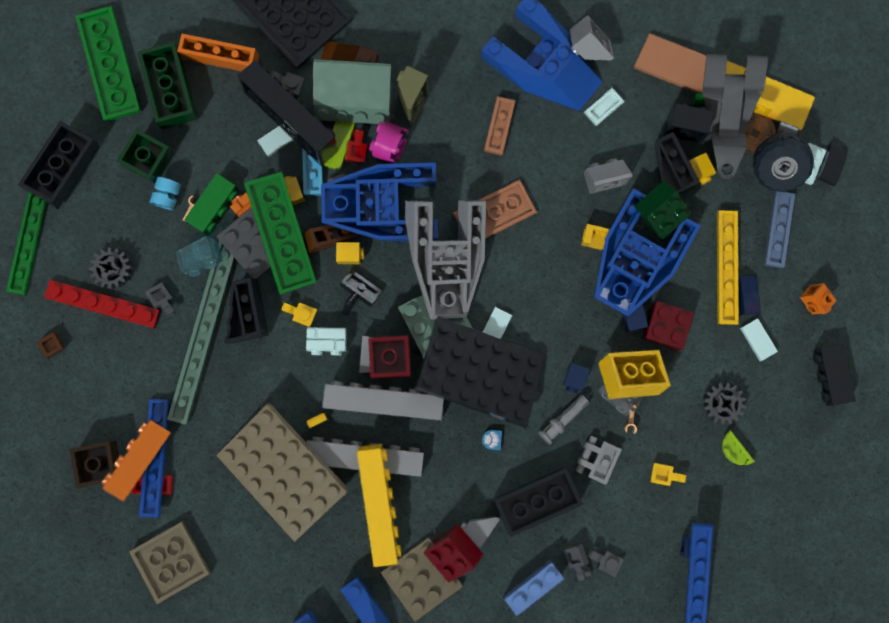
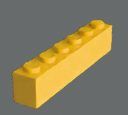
[357,444,402,567]

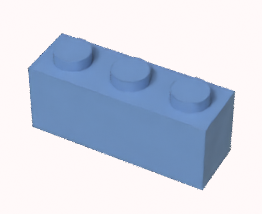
[503,560,564,616]

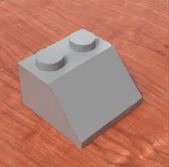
[570,15,614,60]
[584,159,632,194]

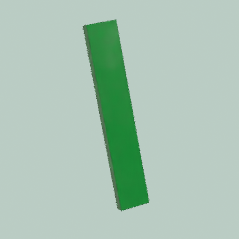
[6,193,47,295]

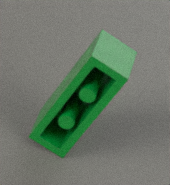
[184,173,239,235]

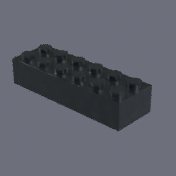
[237,61,337,166]

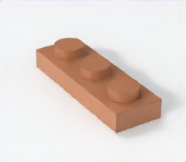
[484,96,515,156]

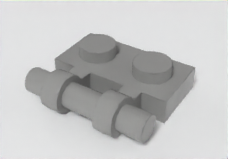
[575,436,622,485]

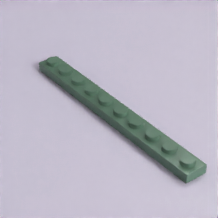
[167,240,235,425]

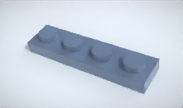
[763,191,795,269]

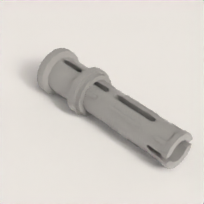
[538,395,589,445]

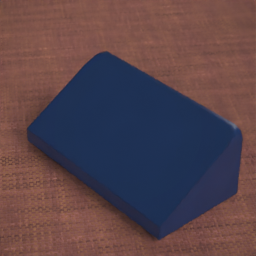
[738,276,761,315]

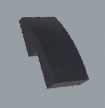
[817,142,848,187]

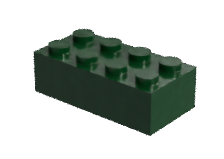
[137,42,198,129]

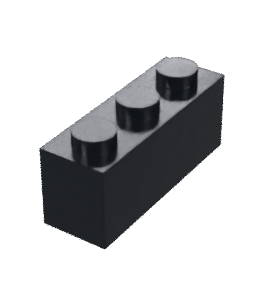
[813,344,856,406]

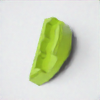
[722,430,755,465]

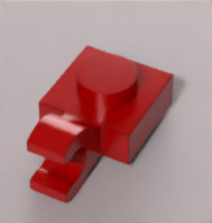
[345,129,367,164]

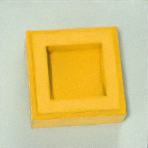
[307,413,329,428]

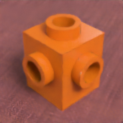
[800,283,837,315]

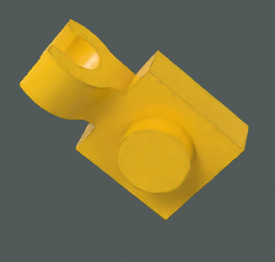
[281,303,317,327]
[650,463,686,486]

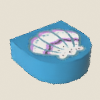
[482,430,502,450]

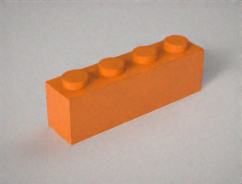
[177,34,259,71]
[102,420,170,501]

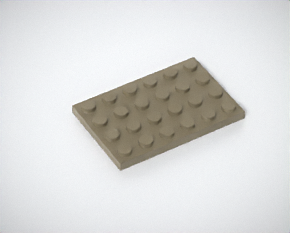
[216,403,349,542]

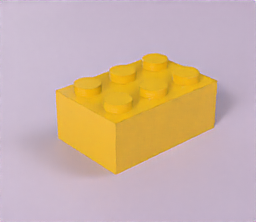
[598,350,671,399]

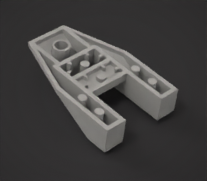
[405,200,486,320]

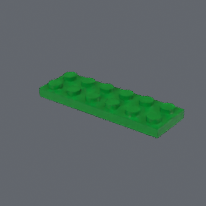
[75,6,142,122]
[244,172,316,294]

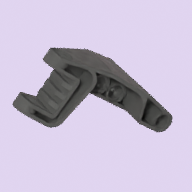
[702,54,768,178]

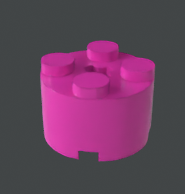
[369,121,409,164]

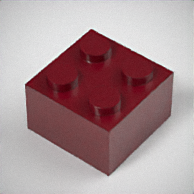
[642,301,694,351]
[368,336,411,379]
[423,524,484,582]

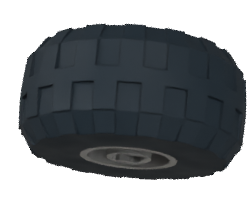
[753,133,814,192]

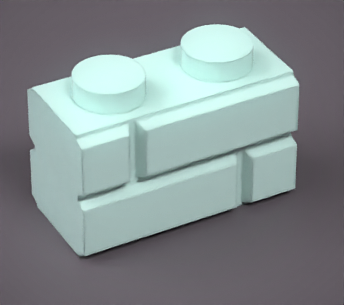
[306,327,347,356]

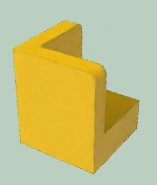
[581,224,609,250]

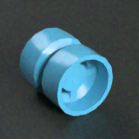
[149,177,181,210]

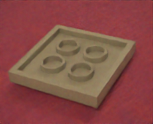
[129,521,211,604]
[381,537,463,621]

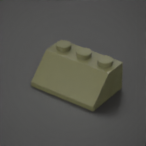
[397,66,429,126]

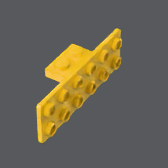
[725,61,815,131]

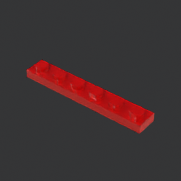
[44,280,161,329]

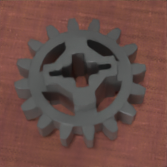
[89,247,133,290]
[702,383,746,425]

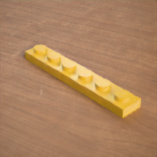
[717,210,739,325]

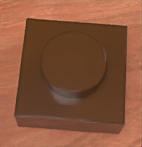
[36,332,65,359]

